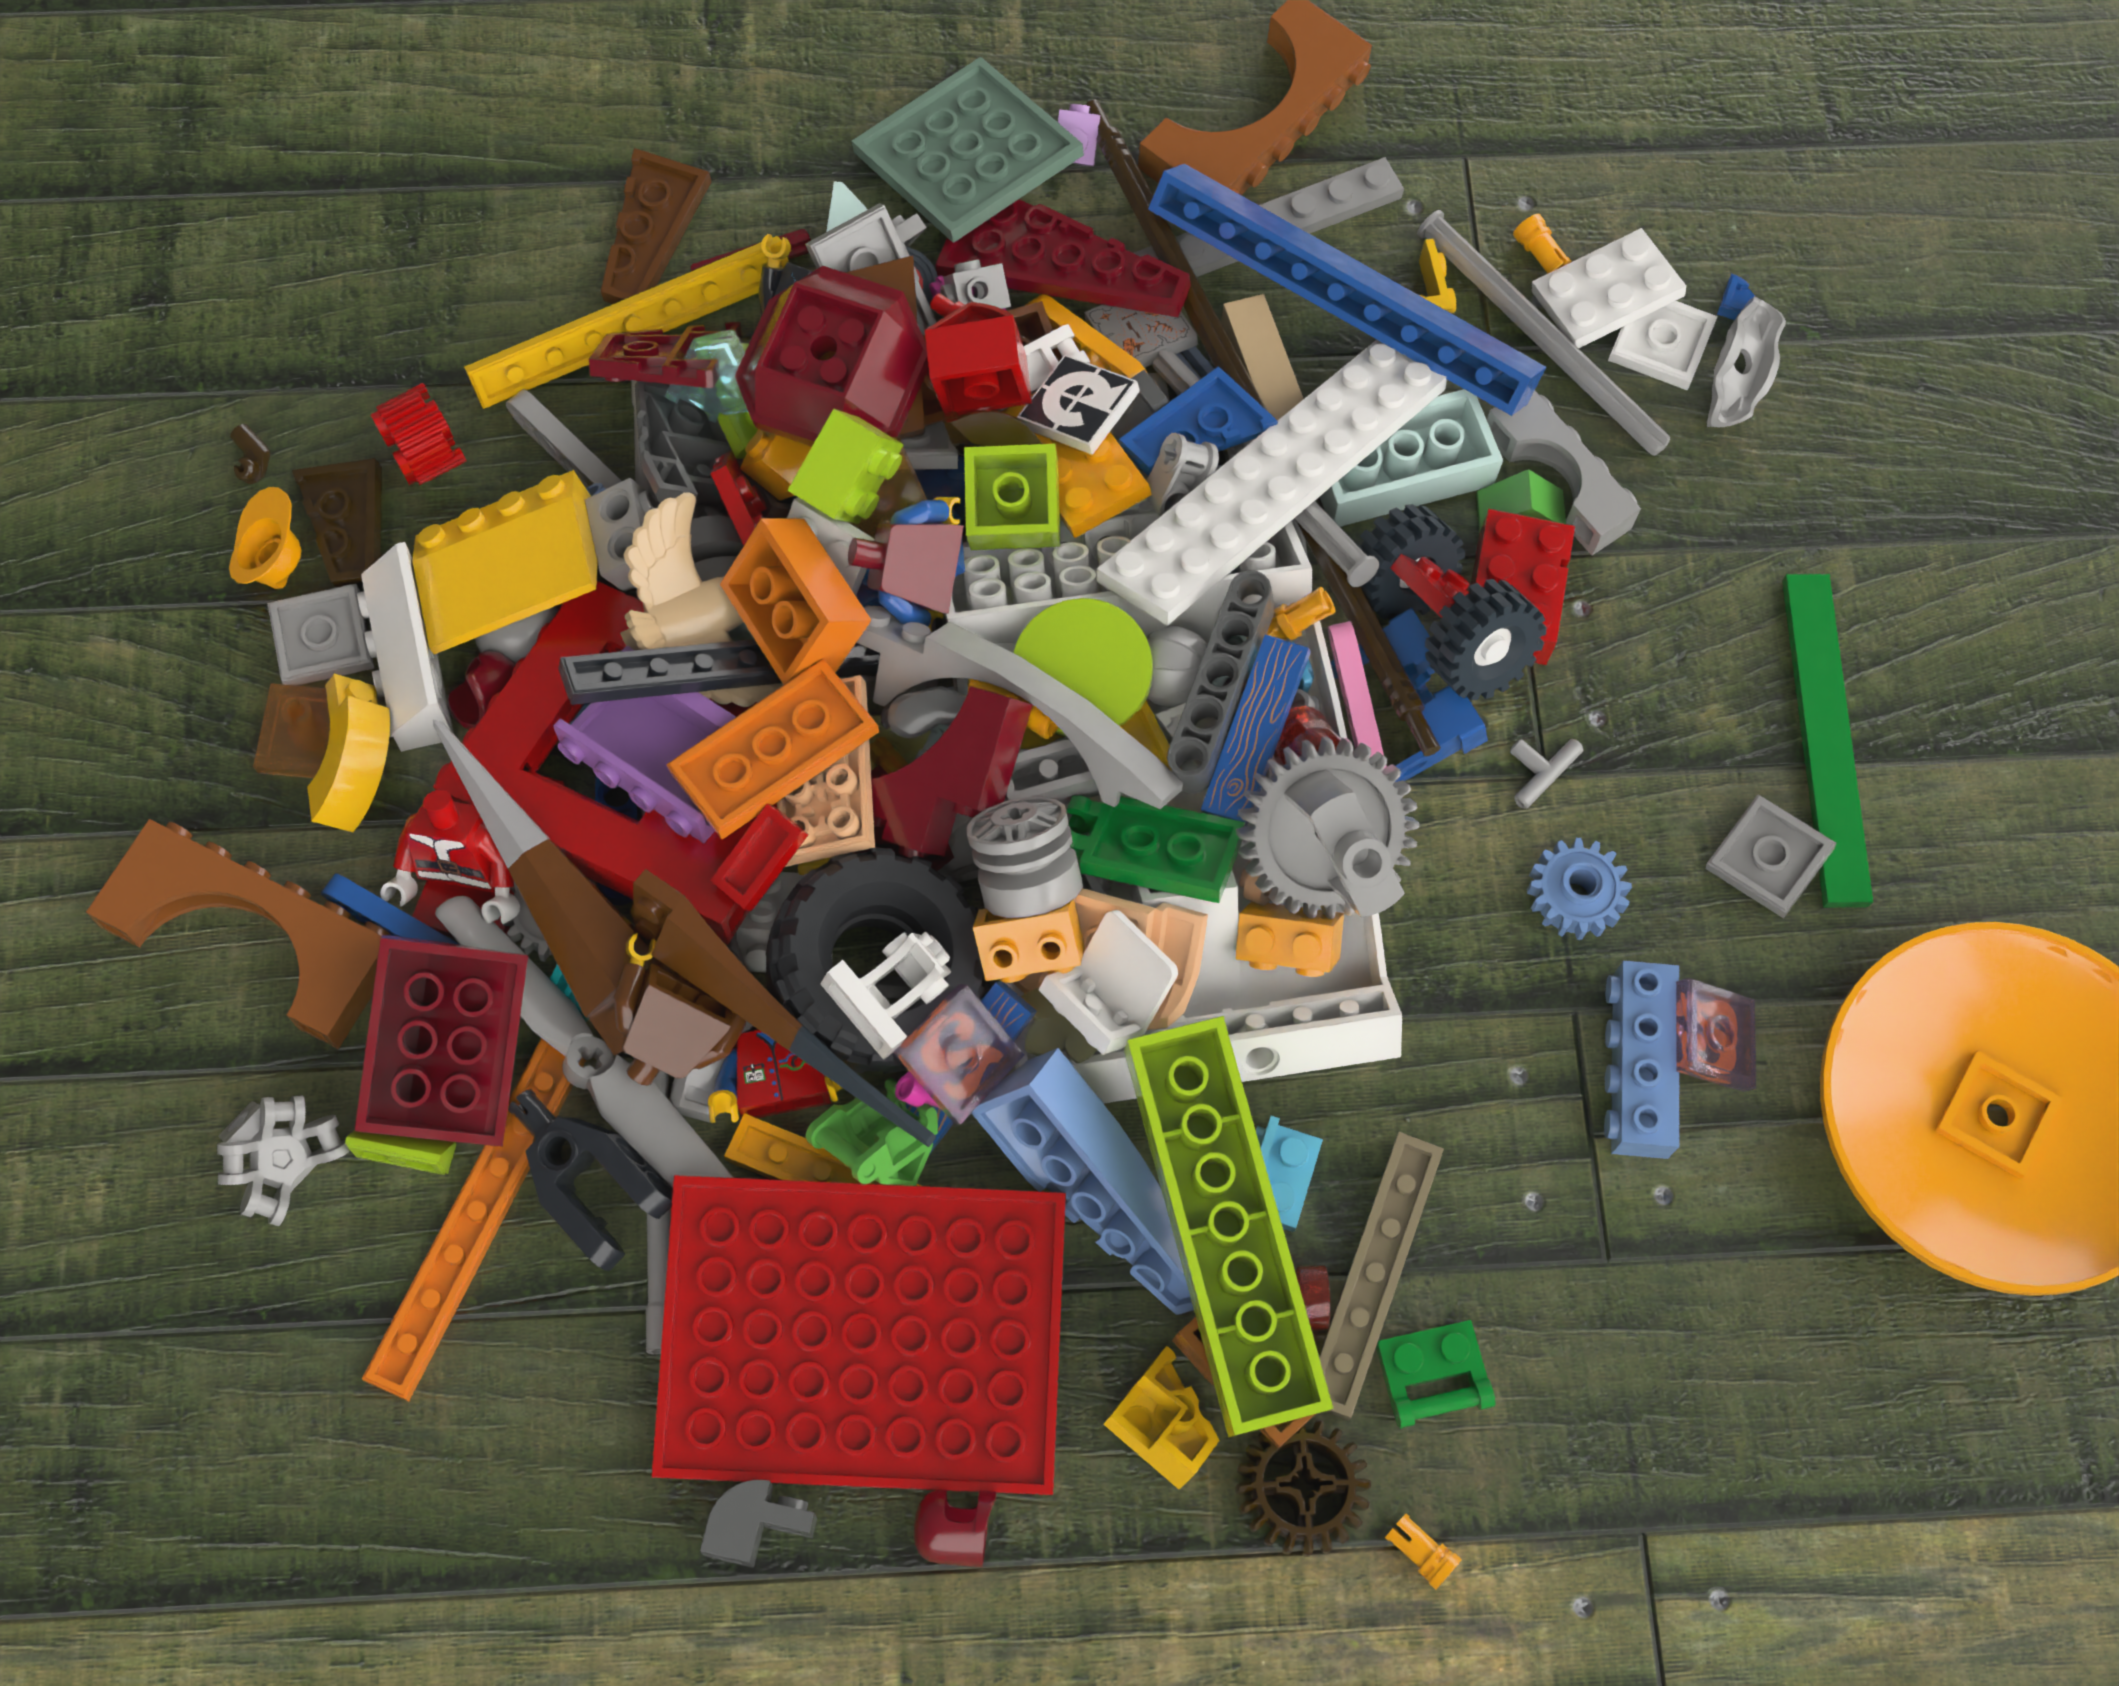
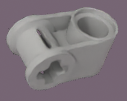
[1146,433,1219,516]

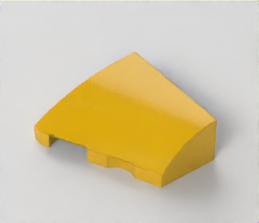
[1103,1346,1220,1489]

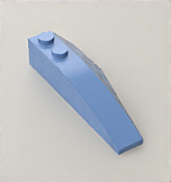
[968,1048,1194,1315]

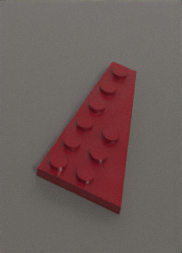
[935,199,1191,318]

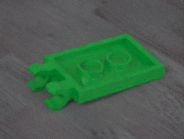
[1067,795,1245,904]

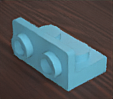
[1256,1115,1323,1232]

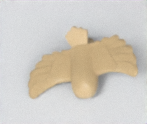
[621,492,783,707]

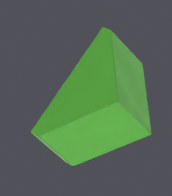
[1476,469,1566,533]

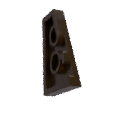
[292,458,382,588]

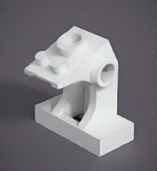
[821,931,951,1060]

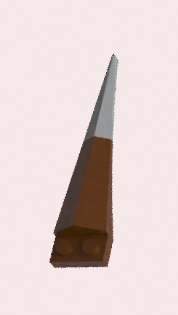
[433,720,680,1057]

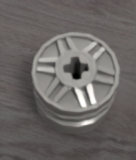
[967,797,1083,918]

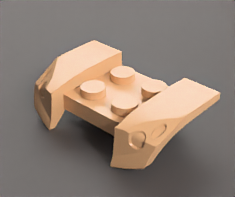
[1013,888,1208,1030]

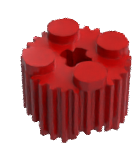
[370,383,467,486]

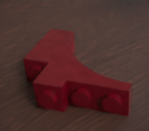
[871,686,1033,859]

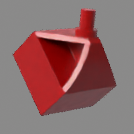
[925,293,1032,416]

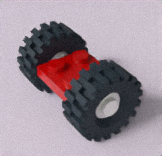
[1357,504,1547,700]

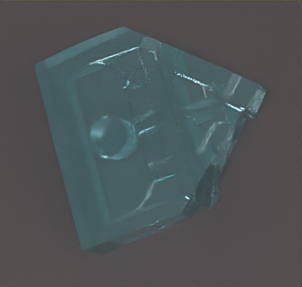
[665,330,748,423]

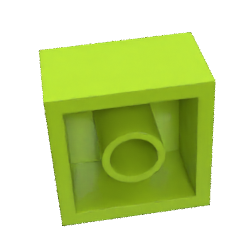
[787,409,904,524]
[964,444,1061,550]

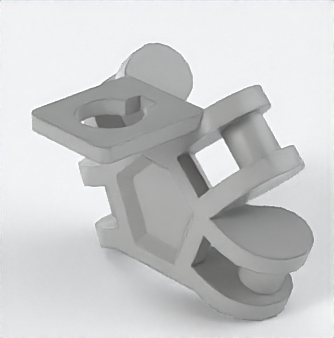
[217,1095,350,1226]

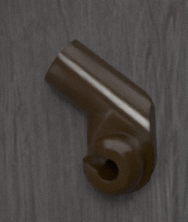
[230,424,271,484]

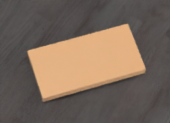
[777,675,875,867]

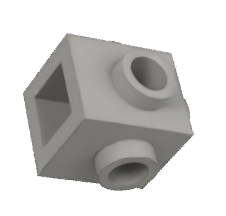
[940,260,1011,309]

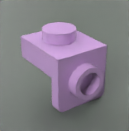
[1058,104,1101,167]

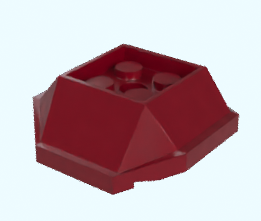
[734,266,929,447]

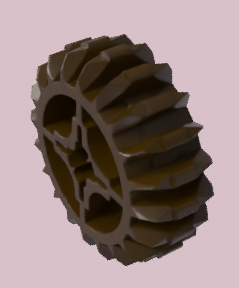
[1235,1420,1371,1557]

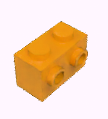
[973,899,1085,983]
[1236,901,1344,977]

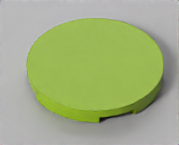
[1013,598,1153,737]

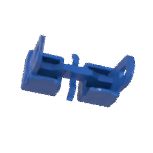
[1330,607,1488,782]

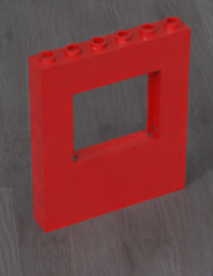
[433,581,777,945]

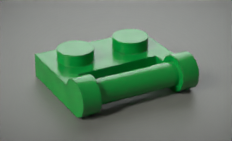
[1376,1320,1496,1429]

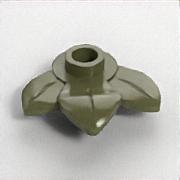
[1021,987,1097,1063]

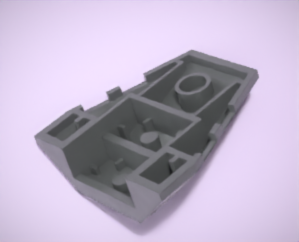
[635,381,793,519]

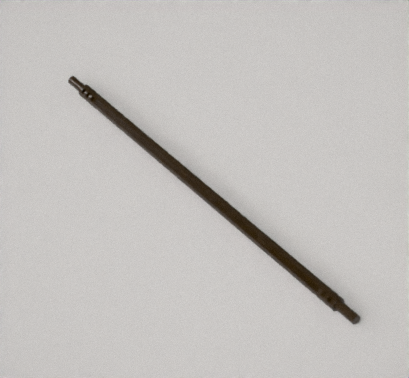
[1085,99,1441,756]

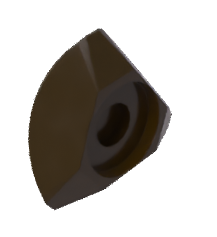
[936,395,1042,454]

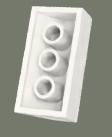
[357,542,454,752]

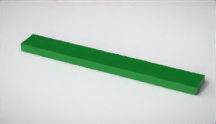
[1782,574,1873,908]

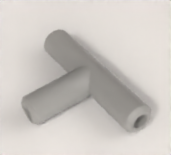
[1510,739,1583,809]

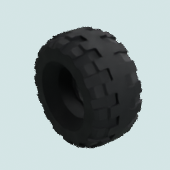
[765,848,986,1074]

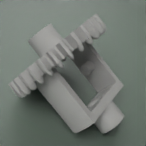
[1236,737,1419,919]

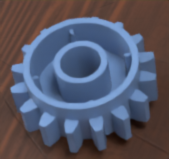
[1527,838,1632,940]

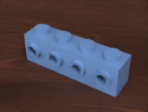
[1604,961,1679,1159]

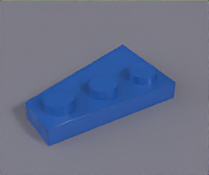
[1119,366,1278,477]

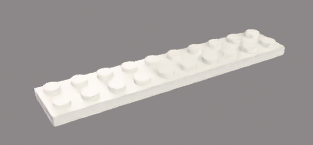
[1097,340,1447,626]

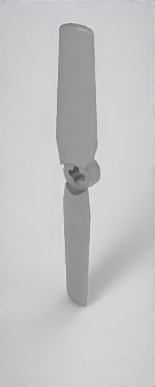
[435,896,734,1188]

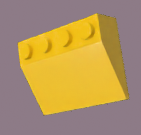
[412,470,598,655]

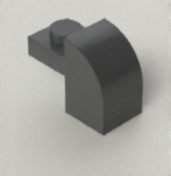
[700,1480,817,1568]

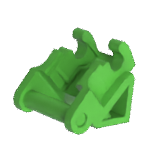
[806,1078,938,1186]

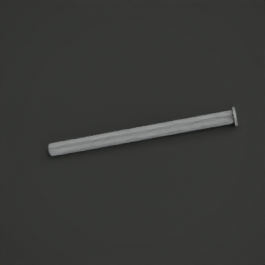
[1417,210,1670,456]
[1153,350,1379,587]

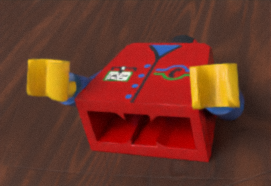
[708,1028,843,1123]

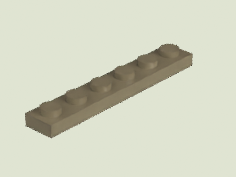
[1319,1132,1444,1421]

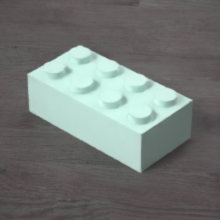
[1320,389,1503,527]

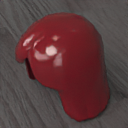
[447,650,516,730]

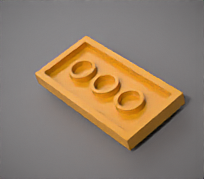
[1002,391,1152,538]

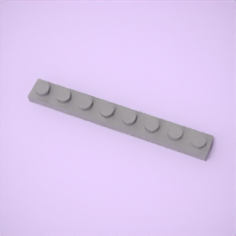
[1134,157,1404,277]

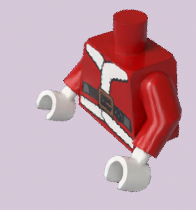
[380,790,520,924]

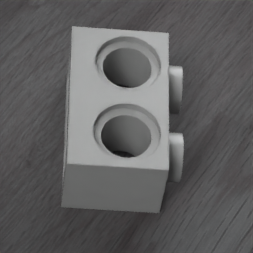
[585,478,659,592]

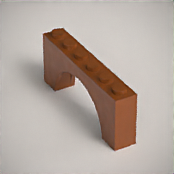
[1138,0,1372,196]
[86,819,391,1049]

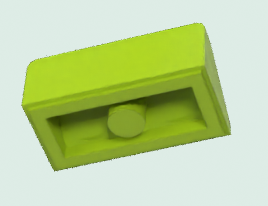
[345,1130,456,1175]

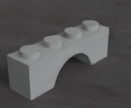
[1487,391,1641,556]

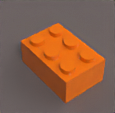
[720,518,871,685]

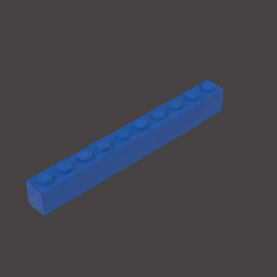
[1148,164,1547,416]

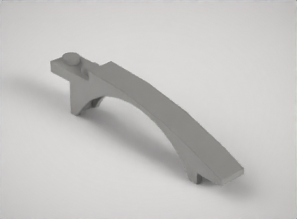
[856,605,1183,809]

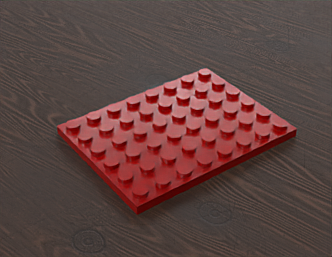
[651,1175,1066,1495]

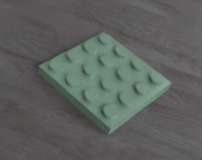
[851,57,1084,243]

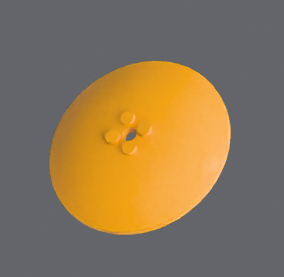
[1820,922,2119,1296]

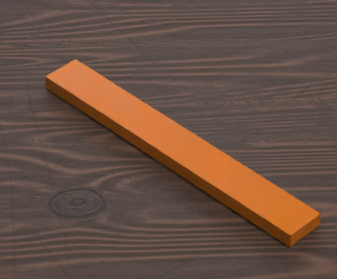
[362,1038,586,1402]

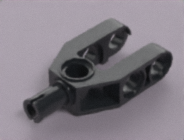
[508,1089,673,1271]

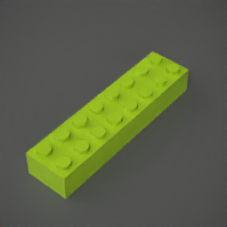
[1124,1016,1334,1438]

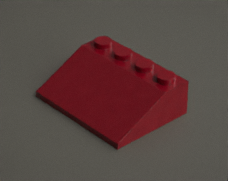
[355,935,528,1147]

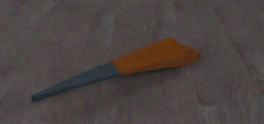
[633,869,936,1147]

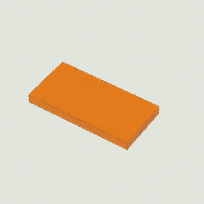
[666,659,879,839]

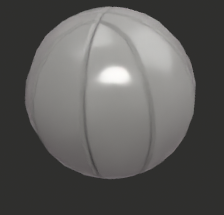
[1146,626,1208,708]

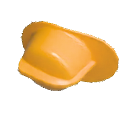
[229,487,302,589]

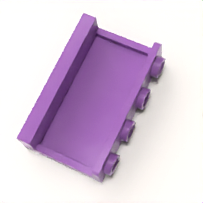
[553,646,736,843]

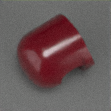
[914,1490,997,1568]

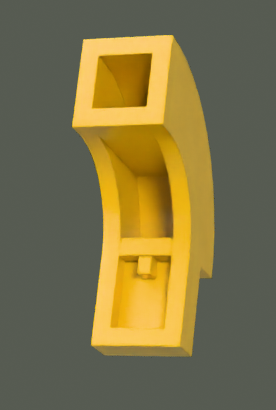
[307,673,390,833]

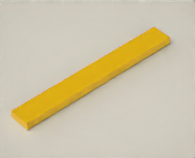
[464,236,789,409]

